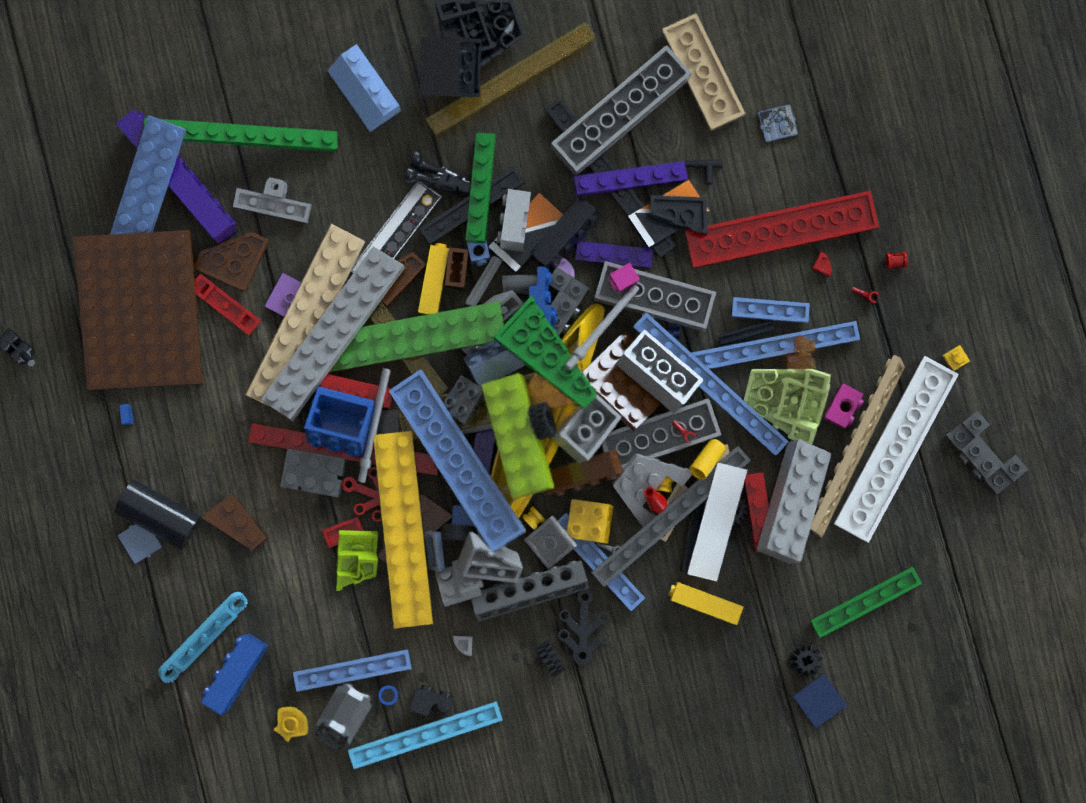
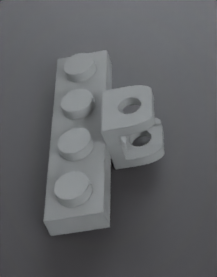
[233,178,312,223]

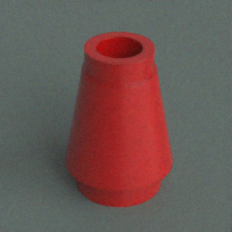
[644,487,667,513]

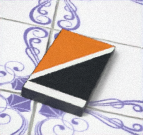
[627,179,710,250]
[488,192,564,273]

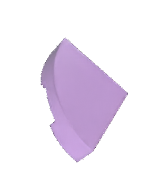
[558,258,575,278]

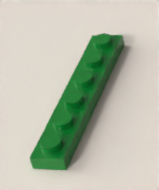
[466,133,496,243]
[810,567,922,638]

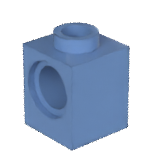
[467,242,490,266]

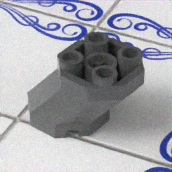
[312,684,372,750]

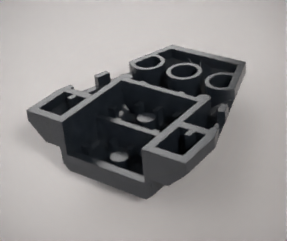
[435,0,525,67]

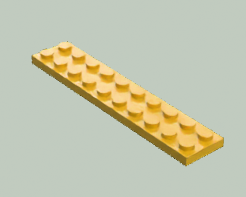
[374,431,433,628]

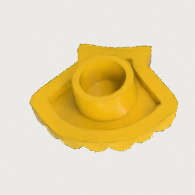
[274,707,308,742]

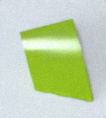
[336,530,378,591]

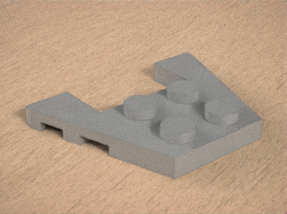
[612,453,692,527]

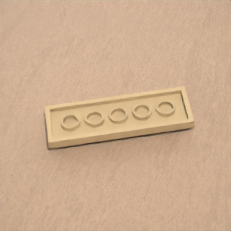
[662,13,745,131]

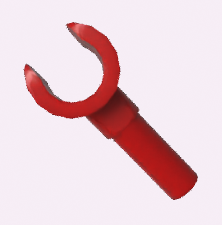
[852,287,880,304]
[672,420,696,443]

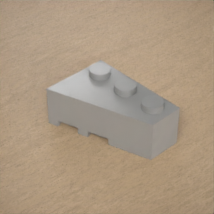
[497,189,531,252]
[458,532,523,583]

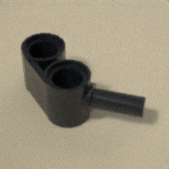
[0,328,36,367]

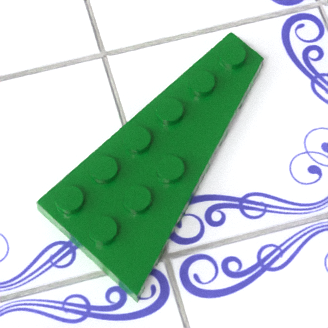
[494,296,597,410]

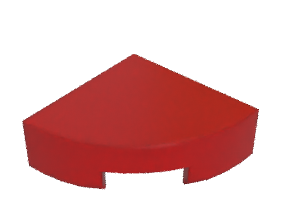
[812,252,832,277]

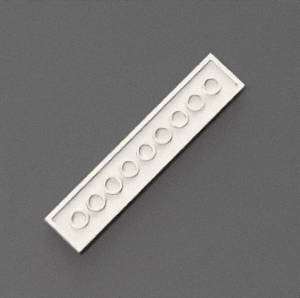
[834,356,959,543]

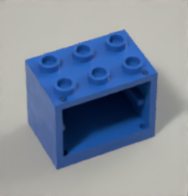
[304,386,375,457]

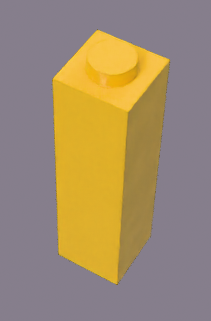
[418,243,449,315]
[668,582,743,625]

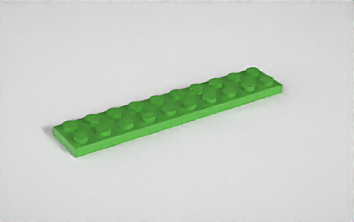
[329,301,504,373]

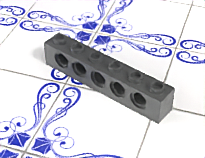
[471,561,589,622]

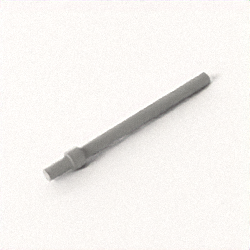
[565,285,639,370]
[358,368,390,483]

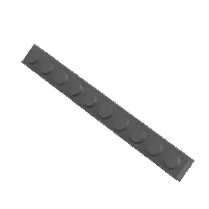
[591,446,751,587]

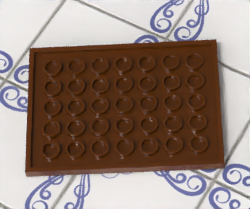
[73,230,203,390]

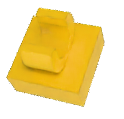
[942,345,970,371]

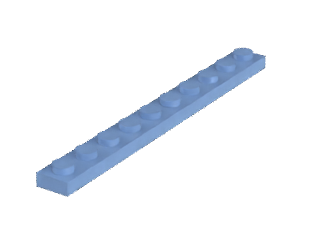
[633,313,789,456]
[692,321,860,369]

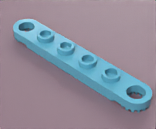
[158,592,248,683]

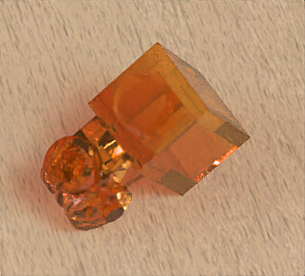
[786,336,816,370]

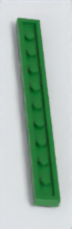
[144,118,337,152]

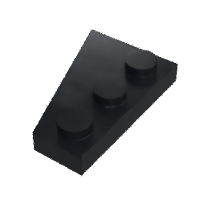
[649,195,708,236]

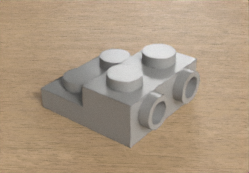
[435,560,483,607]

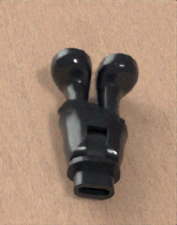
[404,149,471,196]

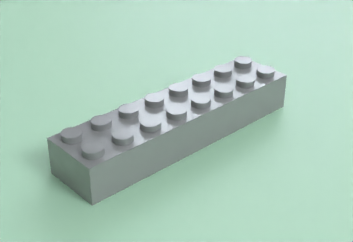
[551,45,692,176]

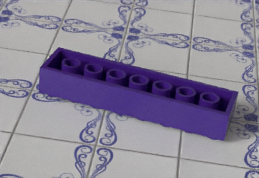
[116,109,238,244]

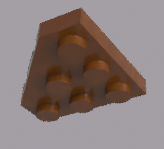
[194,232,270,292]

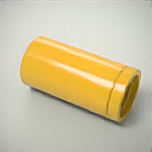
[689,439,726,480]

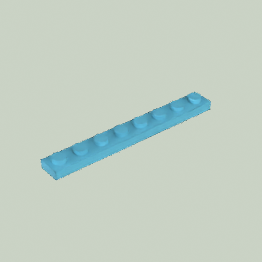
[348,701,503,769]

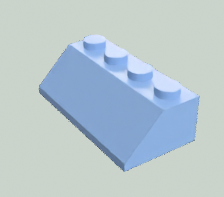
[327,44,401,132]

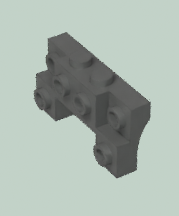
[549,267,589,337]
[944,410,1028,495]

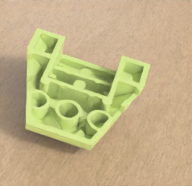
[744,369,831,445]

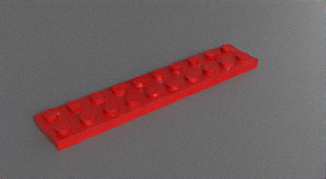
[685,191,879,268]

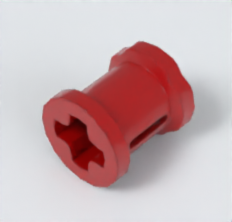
[885,251,908,270]

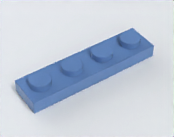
[731,297,810,323]

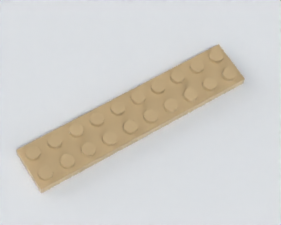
[245,224,365,407]
[810,355,905,538]

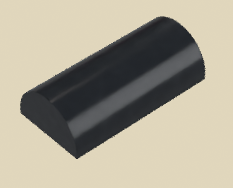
[115,480,201,551]

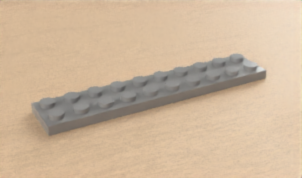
[261,246,405,422]

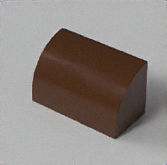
[445,248,470,291]

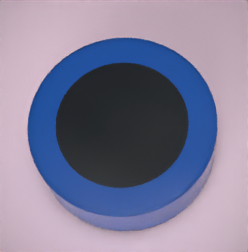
[379,685,398,705]

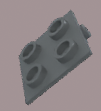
[444,375,485,425]

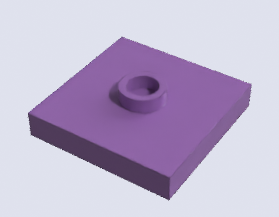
[265,273,301,317]

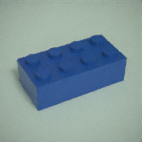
[201,634,269,715]

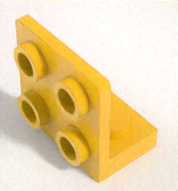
[567,499,614,544]

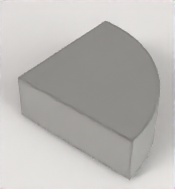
[453,636,473,656]

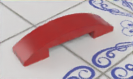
[195,274,261,336]

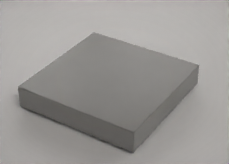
[524,515,577,569]

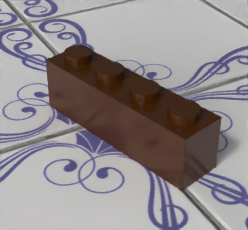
[546,450,623,497]

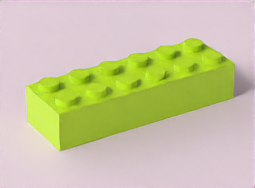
[482,374,554,499]

